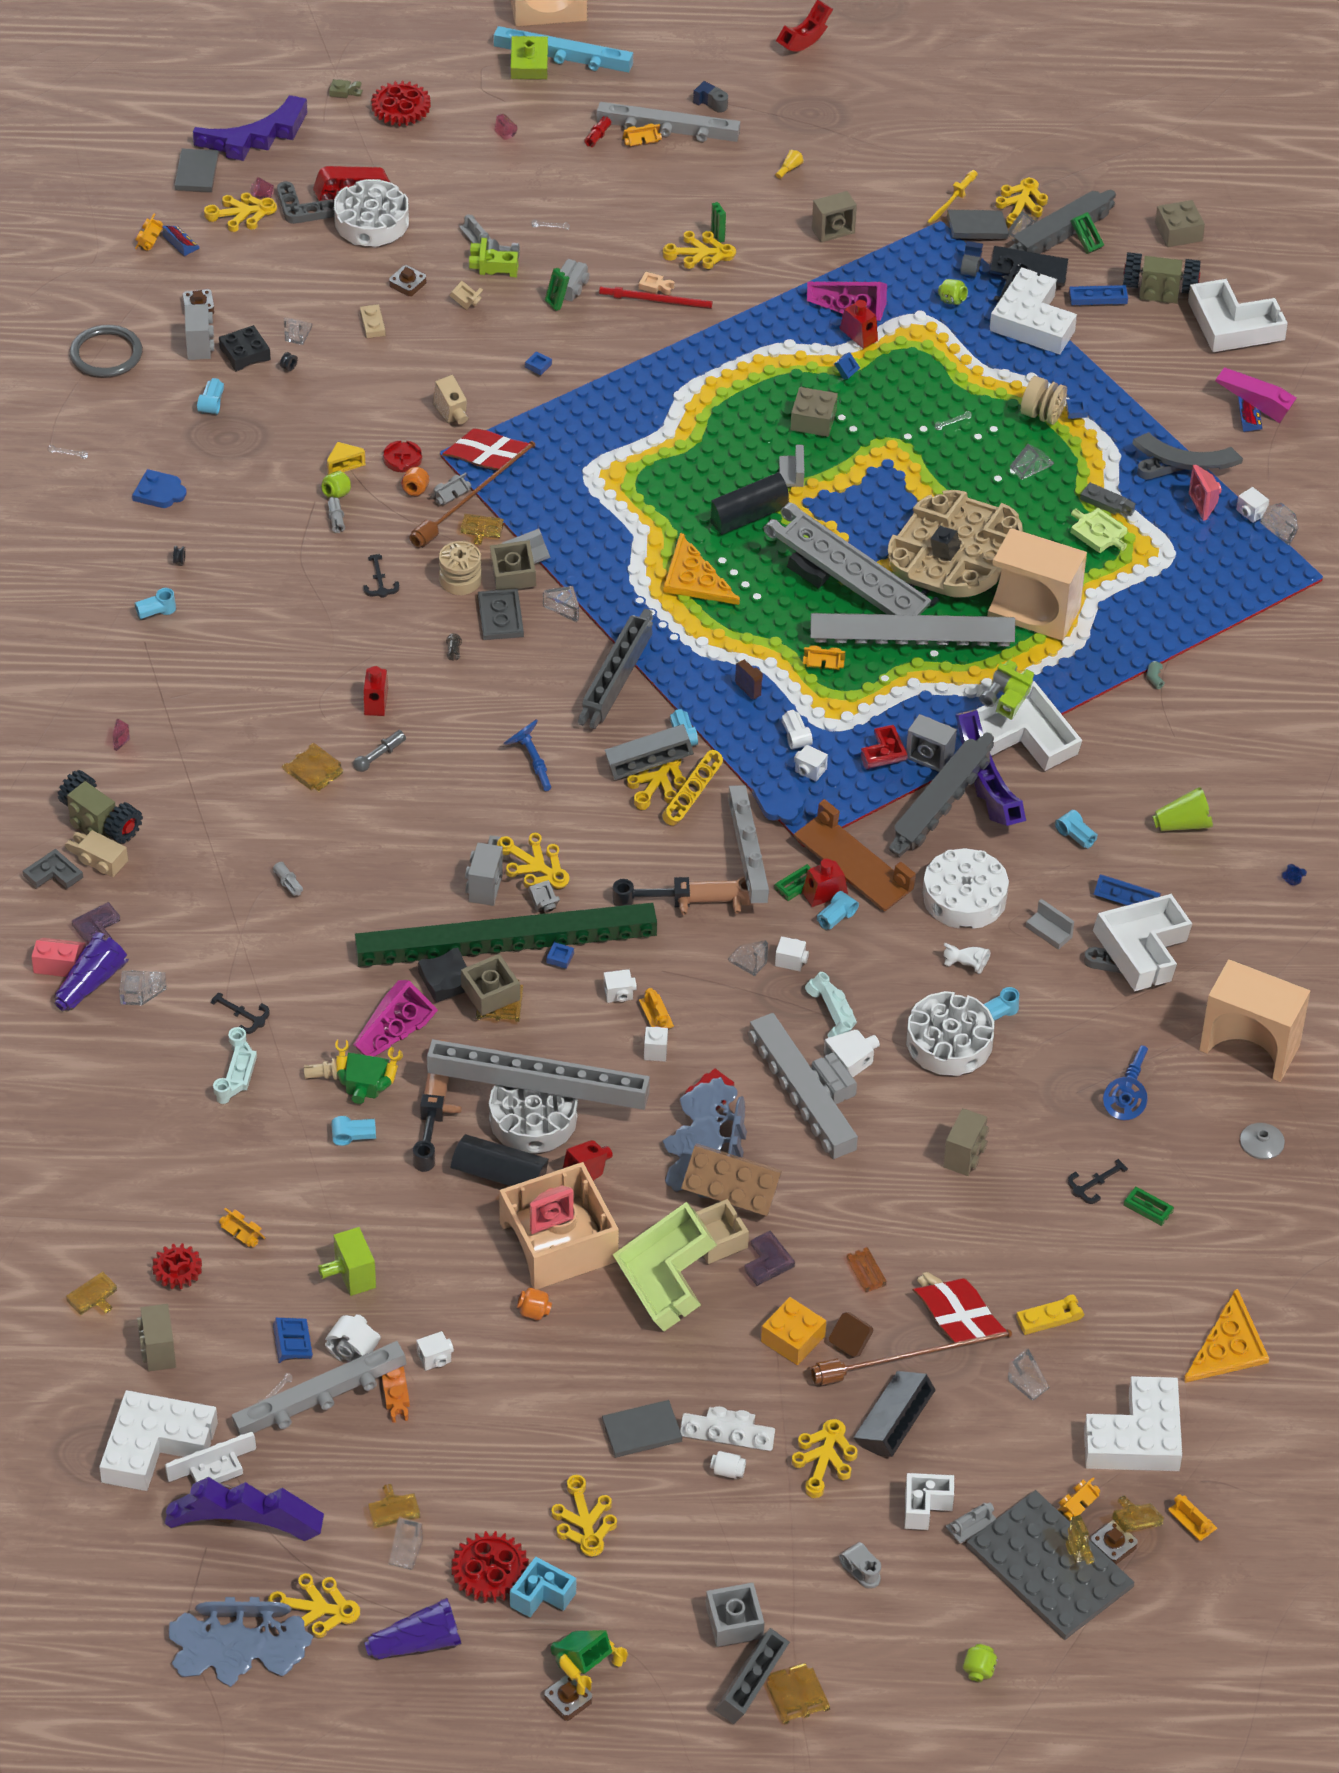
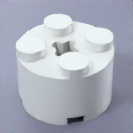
[325,1315,381,1361]

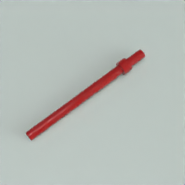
[599,286,713,309]

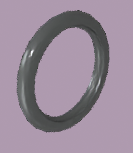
[70,325,143,377]

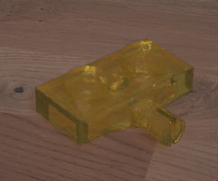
[461,514,504,545]
[66,1271,117,1315]
[368,1484,420,1528]
[1112,1495,1164,1533]
[1066,1515,1095,1565]

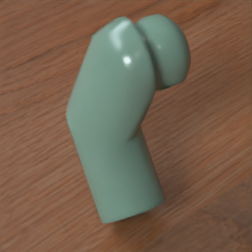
[1146,661,1165,689]

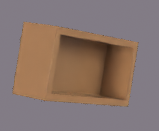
[681,1144,782,1216]

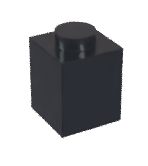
[930,525,960,561]

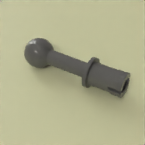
[353,729,406,772]

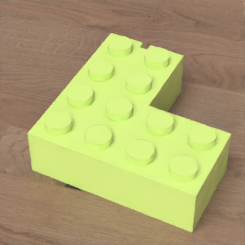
[612,1202,717,1331]

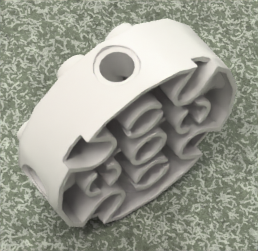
[334,180,409,248]
[923,848,1009,929]
[906,991,994,1076]
[489,1085,578,1154]

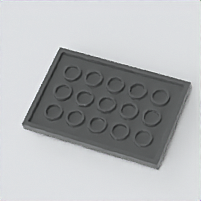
[966,1490,1135,1640]

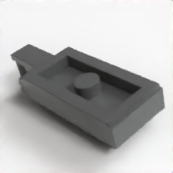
[1080,482,1136,516]

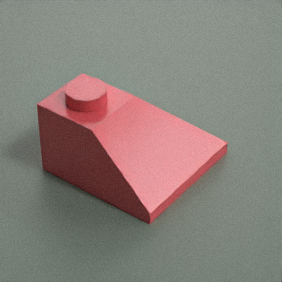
[1189,465,1221,521]
[530,1185,573,1234]

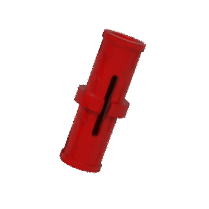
[584,116,612,147]

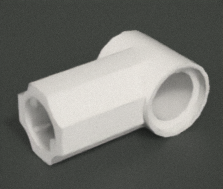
[782,710,813,750]

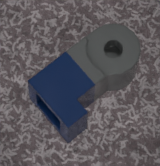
[693,81,728,112]
[961,241,983,277]

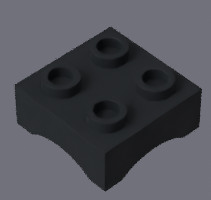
[219,325,271,372]
[787,537,831,588]
[418,947,467,1003]

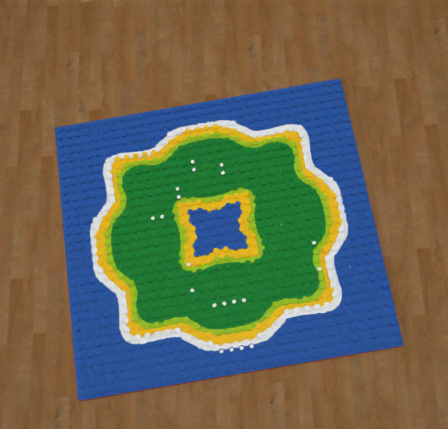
[440,221,1323,847]

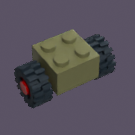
[1123,252,1201,304]
[58,770,143,843]

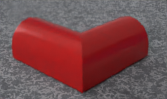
[861,725,907,769]

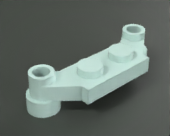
[805,972,857,1038]
[213,1027,257,1104]

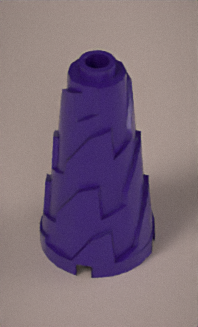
[54,932,129,1011]
[364,1598,462,1659]

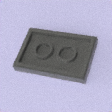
[175,149,219,192]
[947,210,1009,239]
[478,589,524,640]
[602,1400,682,1458]

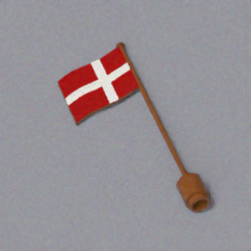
[409,428,536,548]
[811,1278,1012,1385]

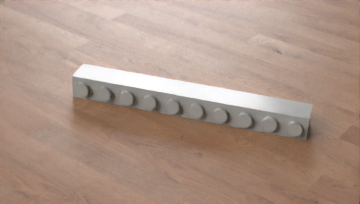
[810,613,1015,646]
[427,1039,650,1110]

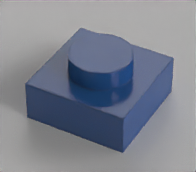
[525,351,552,375]
[834,352,860,380]
[1066,399,1088,419]
[546,942,574,969]

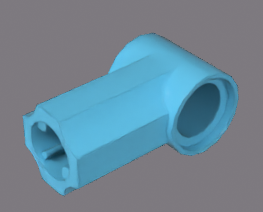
[197,378,224,414]
[134,588,176,619]
[670,709,698,746]
[1055,810,1098,849]
[817,891,859,930]
[983,987,1019,1021]
[331,1116,376,1146]

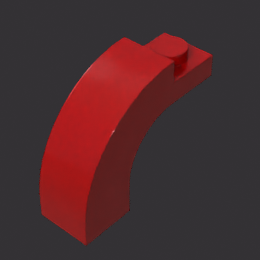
[776,0,833,52]

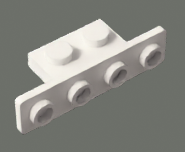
[681,1406,775,1451]
[165,1432,256,1483]

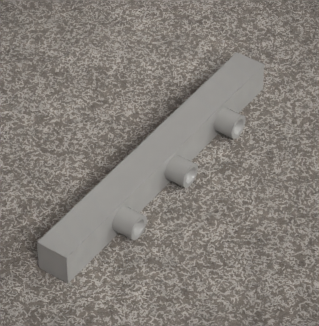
[597,102,740,142]
[728,785,769,903]
[232,1341,407,1435]

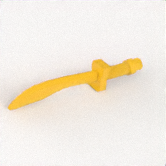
[927,170,977,224]

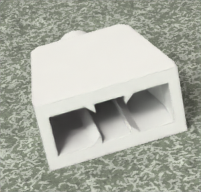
[824,1030,880,1077]

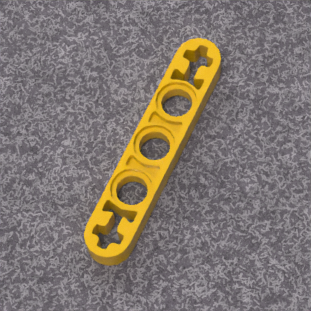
[662,750,723,826]

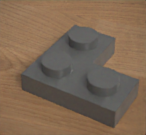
[23,849,83,888]

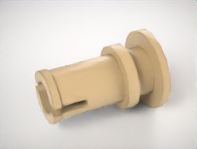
[304,1058,338,1080]

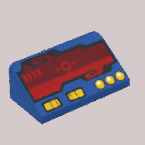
[162,226,200,256]
[1238,396,1262,432]

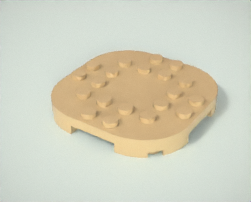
[888,490,1023,597]

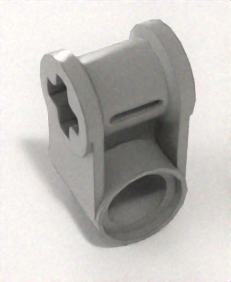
[839,1542,881,1588]

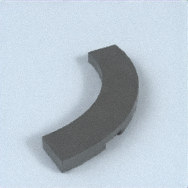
[1132,432,1243,471]

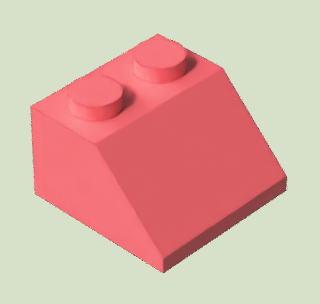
[32,938,86,977]

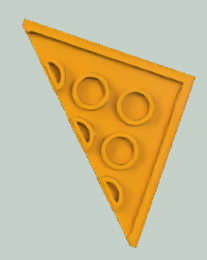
[663,533,740,605]
[1184,1289,1269,1383]

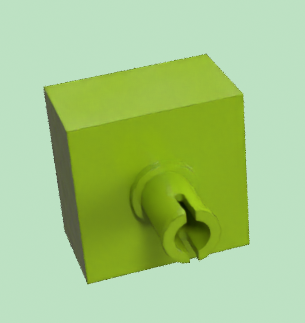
[511,36,548,79]
[318,1227,376,1296]

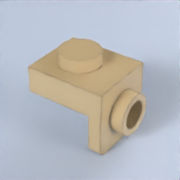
[449,281,483,310]

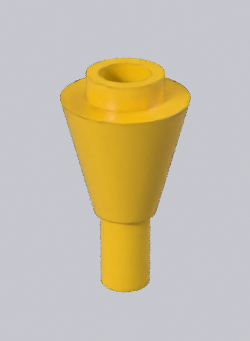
[775,150,804,179]

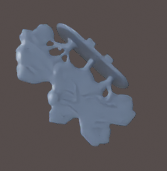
[663,1077,747,1198]
[169,1597,313,1687]

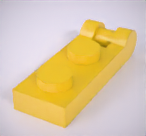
[1016,1294,1084,1335]

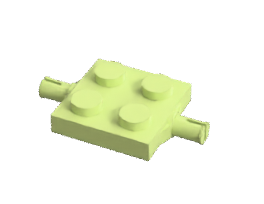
[1070,508,1127,553]

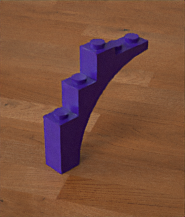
[193,95,308,161]
[956,709,1026,826]
[165,1477,324,1541]

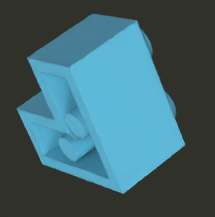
[510,1556,576,1618]

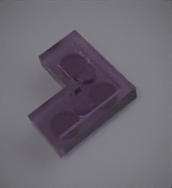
[72,902,120,944]
[744,1230,795,1286]

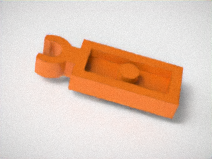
[381,1366,410,1423]

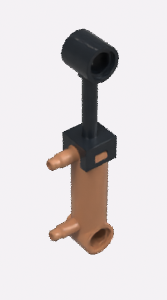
[613,876,754,915]
[413,1040,462,1172]

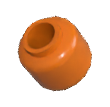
[401,467,430,496]
[517,1288,552,1320]

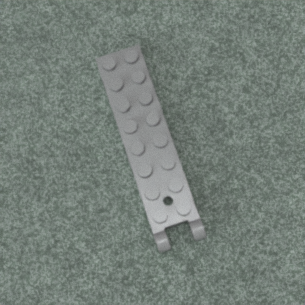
[764,502,931,615]

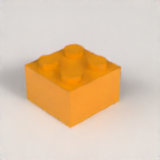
[761,1297,826,1366]

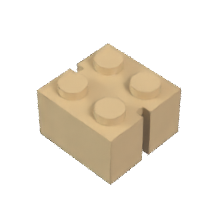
[696,1199,749,1264]

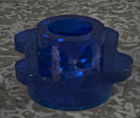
[1282,864,1307,885]

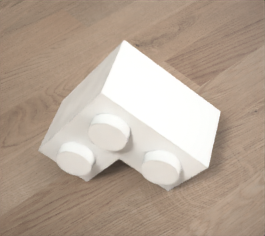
[905,1473,954,1530]

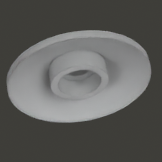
[1240,1123,1285,1160]

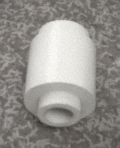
[710,1451,746,1479]

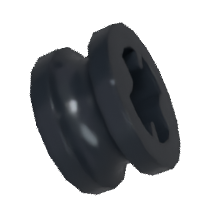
[280,352,298,371]
[173,546,186,564]

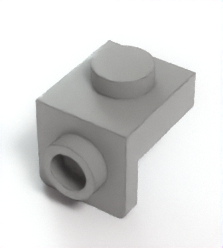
[528,880,560,913]

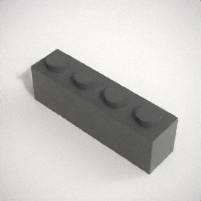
[605,724,694,780]
[715,1628,790,1724]

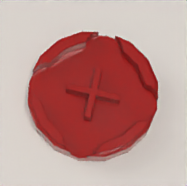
[383,440,422,473]

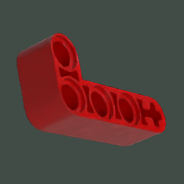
[313,166,390,201]

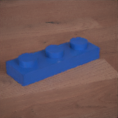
[1069,285,1128,305]
[1093,874,1161,905]

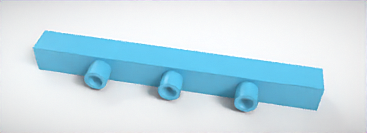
[494,26,633,73]

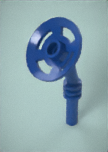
[503,719,551,791]
[1103,1045,1148,1120]

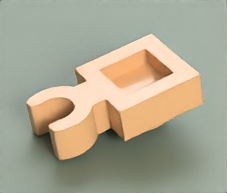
[639,272,675,295]

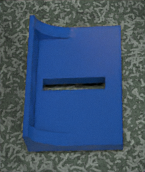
[273,1317,313,1363]

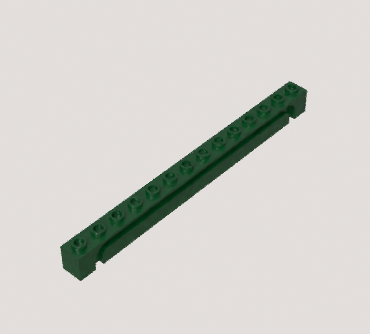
[355,903,657,967]

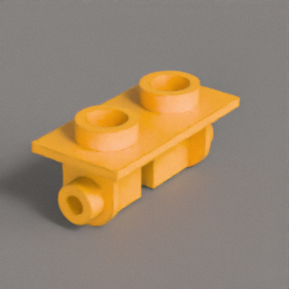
[622,124,662,147]
[135,213,163,250]
[803,646,845,670]
[639,988,674,1029]
[219,1208,266,1247]
[1057,1477,1100,1521]
[1168,1494,1217,1541]

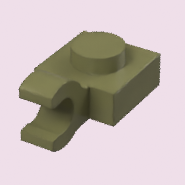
[329,79,363,98]

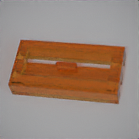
[847,1247,887,1293]

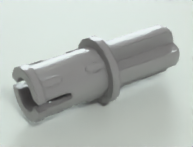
[328,497,345,533]
[273,862,303,896]

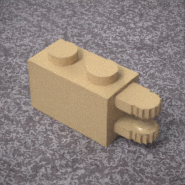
[65,830,128,877]

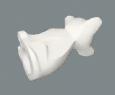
[944,943,991,974]

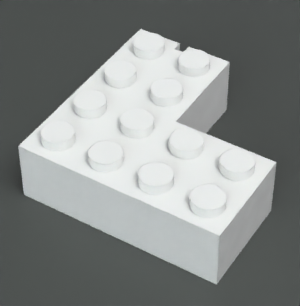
[990,268,1077,354]
[1188,279,1288,352]
[976,681,1082,771]
[1093,894,1192,991]
[1084,1376,1182,1471]
[100,1390,218,1491]

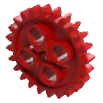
[371,81,431,126]
[451,1531,529,1603]

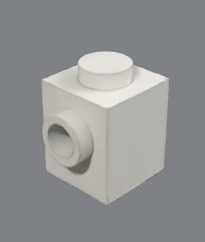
[1236,487,1269,523]
[794,745,828,781]
[775,936,809,971]
[604,969,637,1003]
[644,1027,668,1062]
[416,1331,454,1371]

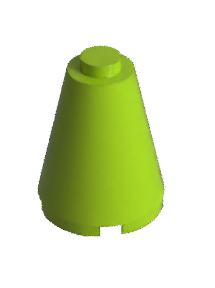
[1152,787,1213,831]

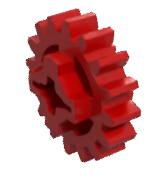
[152,1243,202,1289]

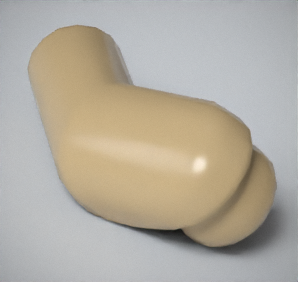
[917,1272,943,1287]

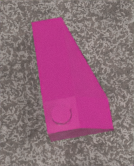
[807,282,887,321]
[1215,367,1297,423]
[353,980,438,1057]

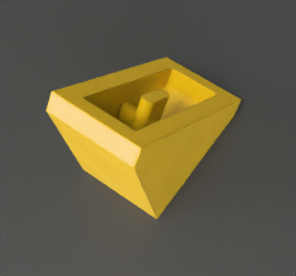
[327,442,365,474]

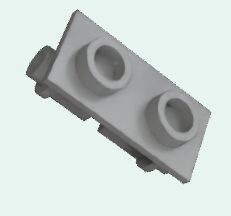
[459,214,492,243]
[430,473,471,506]
[946,1503,996,1544]

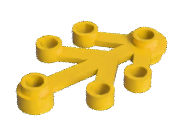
[995,178,1048,230]
[204,193,277,232]
[663,231,736,269]
[627,759,686,810]
[497,833,569,889]
[792,1419,858,1498]
[551,1475,617,1557]
[268,1573,360,1638]

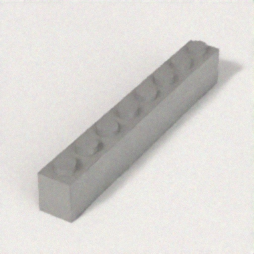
[748,1013,858,1159]

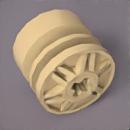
[1021,375,1067,425]
[439,541,482,595]

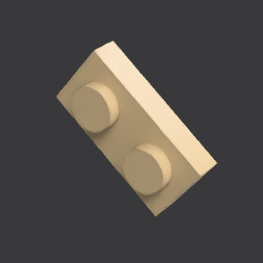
[360,304,385,338]

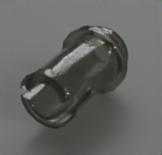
[446,633,462,660]

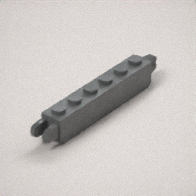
[1010,189,1116,254]
[578,609,653,729]
[889,732,994,858]

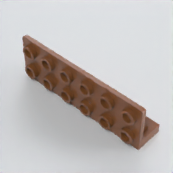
[794,799,916,911]

